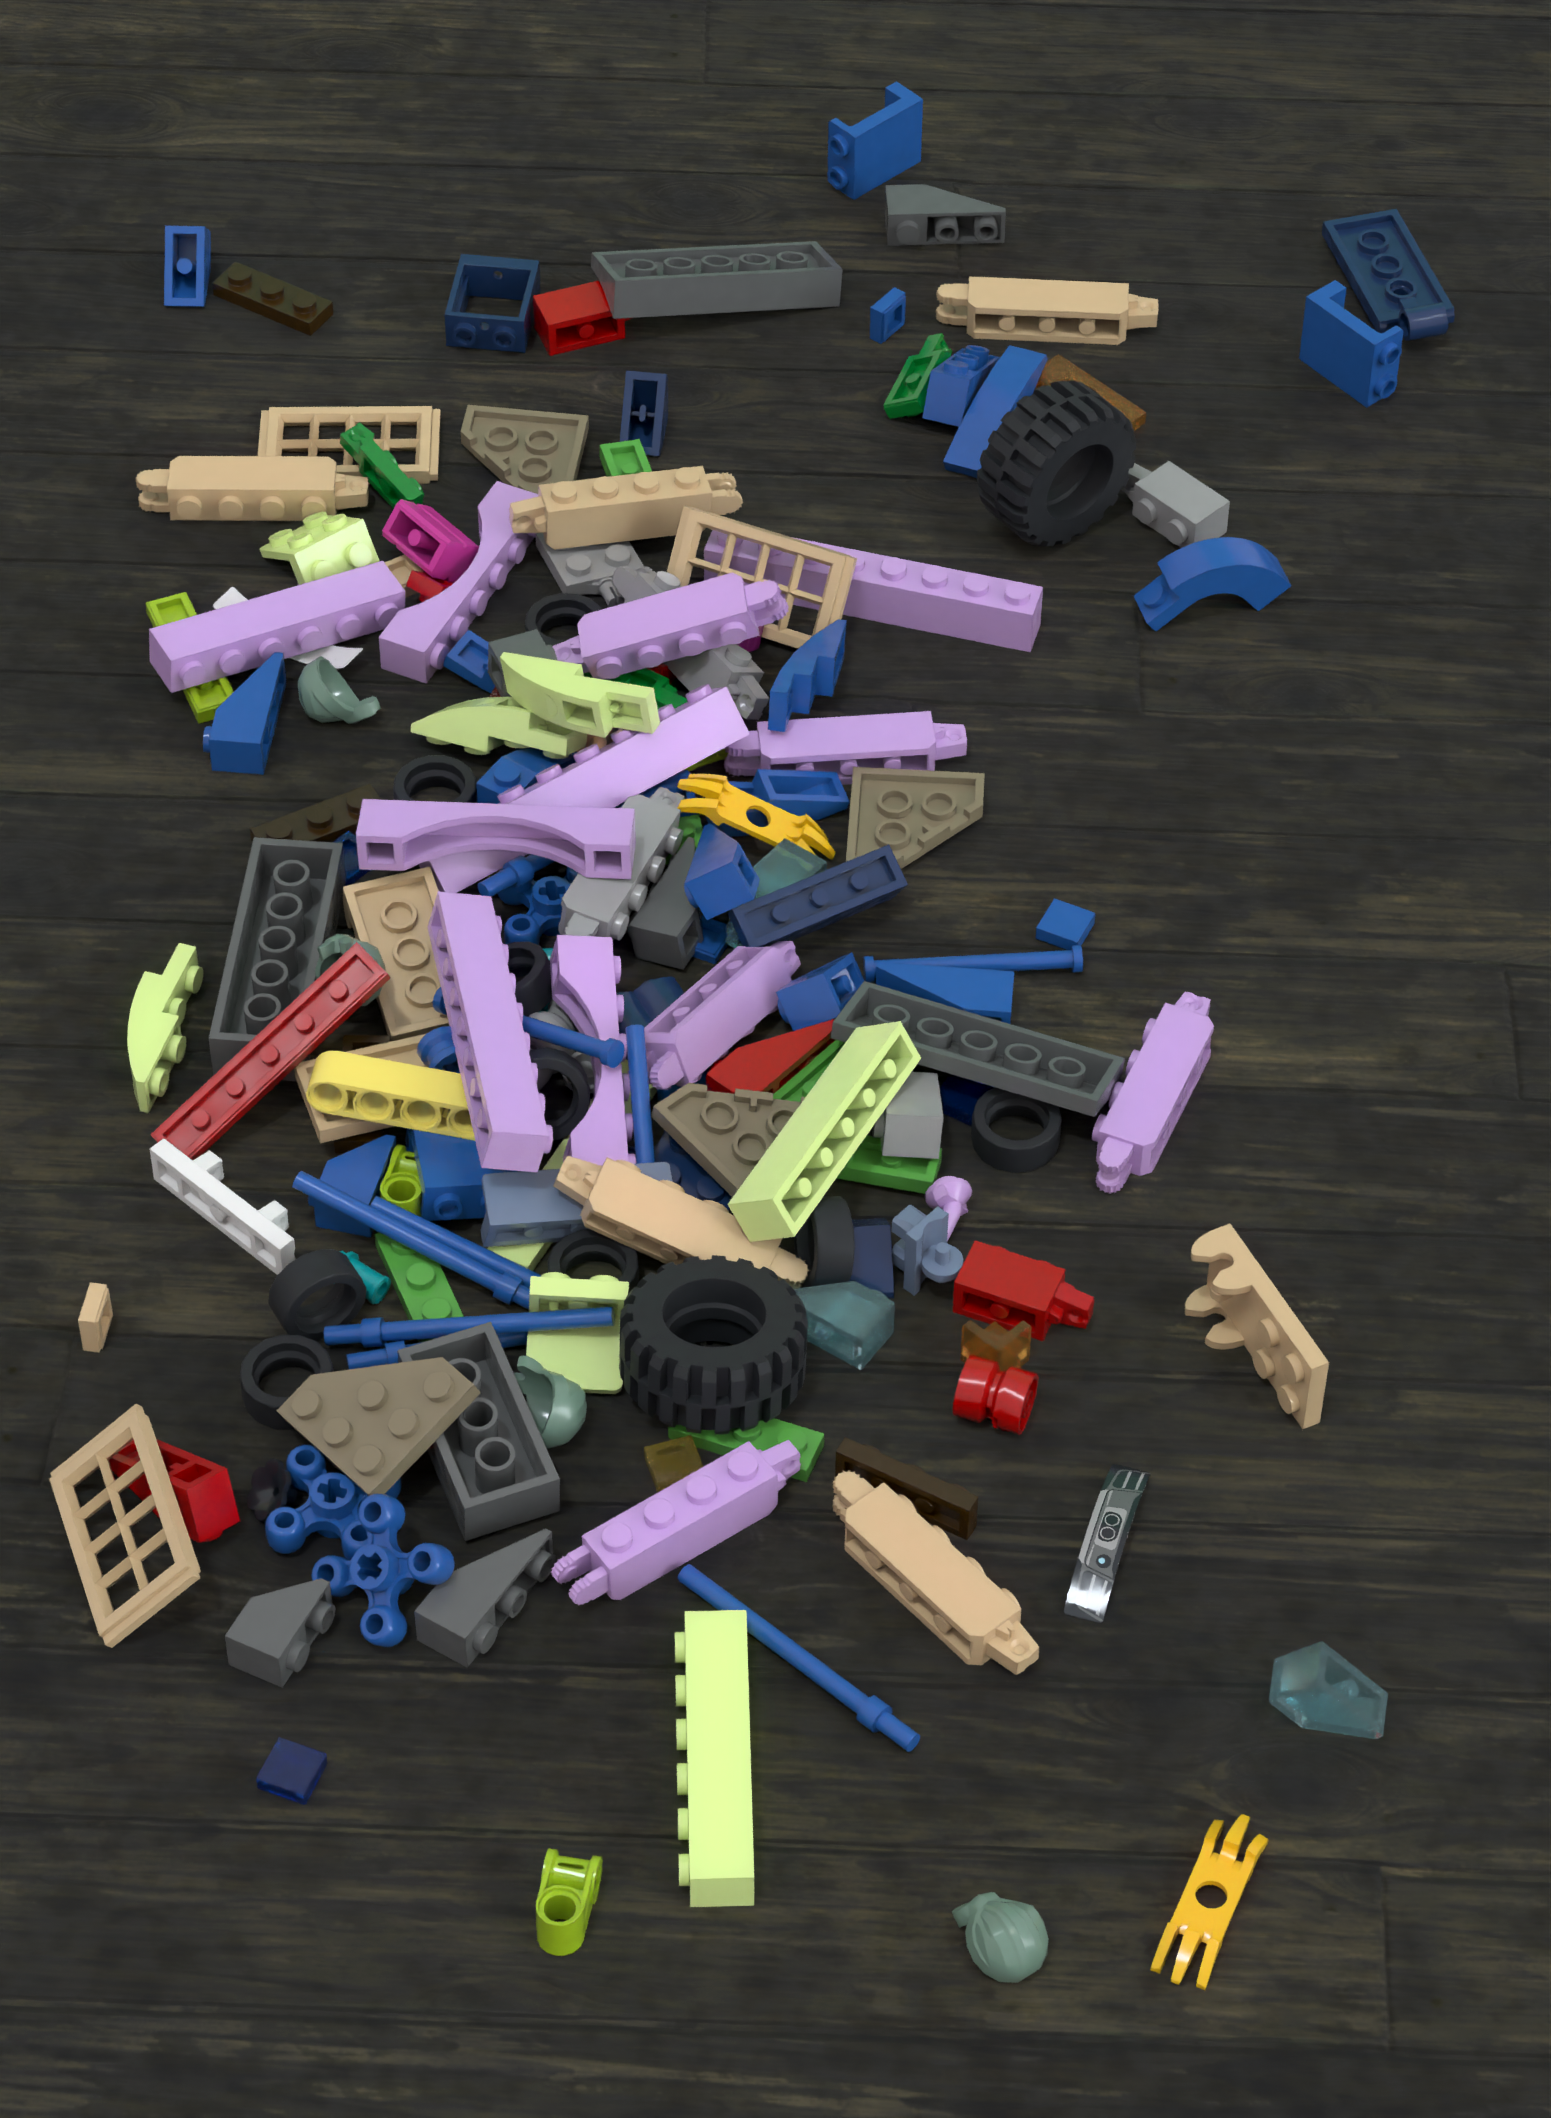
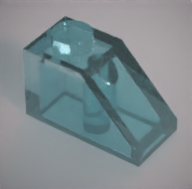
[794,1281,895,1370]
[1269,1641,1388,1739]

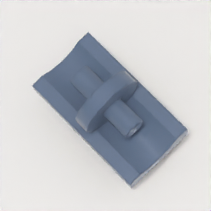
[891,1205,963,1296]

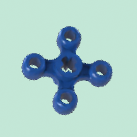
[498,867,578,945]
[265,1445,402,1561]
[311,1493,455,1647]

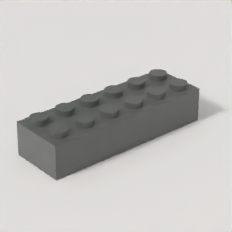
[209,837,346,1081]

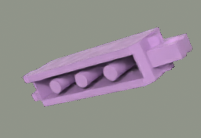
[552,572,789,680]
[724,711,967,785]
[627,941,801,1090]
[1092,991,1214,1194]
[551,1440,801,1606]

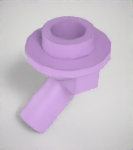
[925,1176,972,1242]

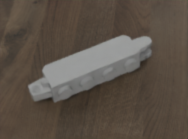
[612,566,769,720]
[558,787,684,942]

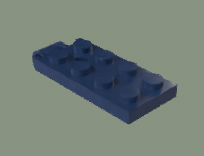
[1322,209,1455,341]

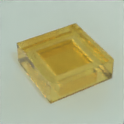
[644,1435,703,1493]

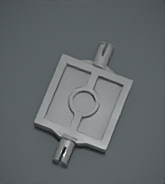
[536,533,644,608]

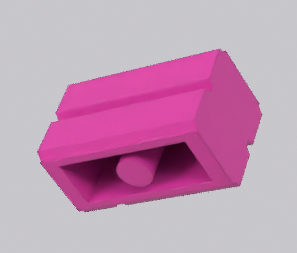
[382,499,479,582]

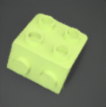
[259,511,380,585]
[526,1272,629,1394]

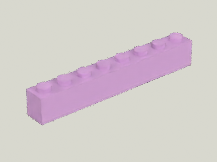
[704,530,1043,652]
[419,684,750,893]
[428,891,553,1172]

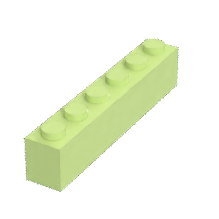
[728,1021,921,1242]
[675,1610,754,1907]

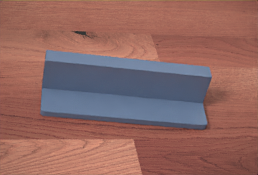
[480,1162,673,1247]

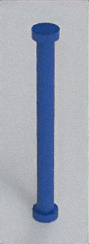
[863,945,1083,983]
[433,987,625,1068]

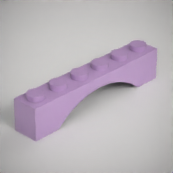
[379,481,538,684]
[356,799,636,879]
[550,935,636,1166]

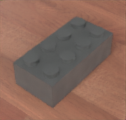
[397,1322,560,1541]

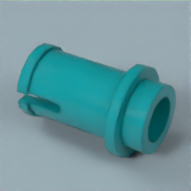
[334,1251,391,1304]

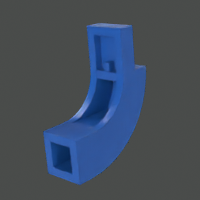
[1134,537,1291,631]

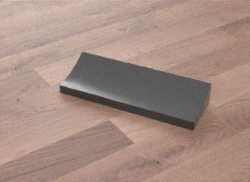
[591,241,843,319]
[831,981,1125,1117]

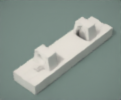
[150,1138,296,1275]

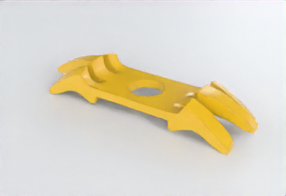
[677,774,835,874]
[1150,1814,1269,1990]

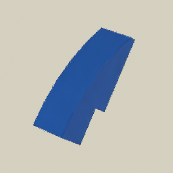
[705,769,850,836]

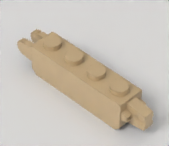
[936,276,1158,345]
[136,456,369,521]
[509,466,743,550]
[553,1156,809,1293]
[832,1470,1039,1675]

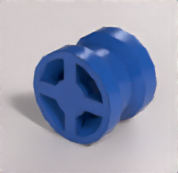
[417,1026,460,1073]

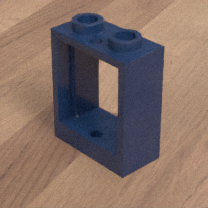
[444,254,541,353]

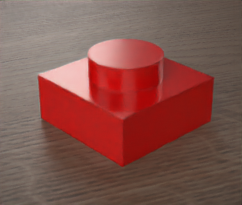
[406,570,453,602]

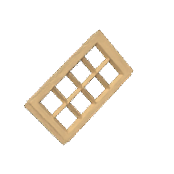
[258,406,441,484]
[667,506,857,649]
[49,1404,201,1648]

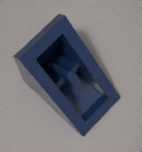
[619,370,668,457]
[844,1218,894,1301]

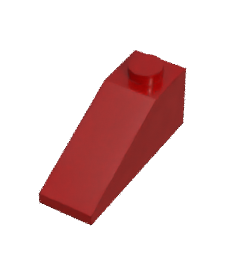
[706,1019,836,1094]
[109,1439,240,1543]

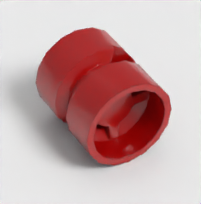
[953,1354,1039,1435]

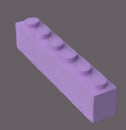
[149,561,405,693]

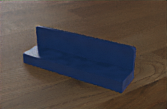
[728,844,908,947]

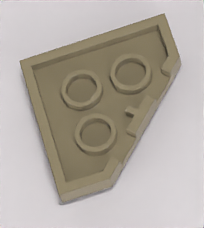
[461,405,589,494]
[846,767,985,869]
[651,1083,805,1197]
[277,1357,481,1496]

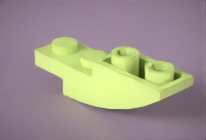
[500,652,660,738]
[410,697,587,759]
[127,943,203,1113]

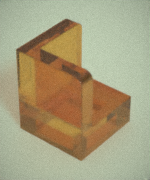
[960,1320,1032,1371]

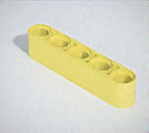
[306,1051,475,1141]

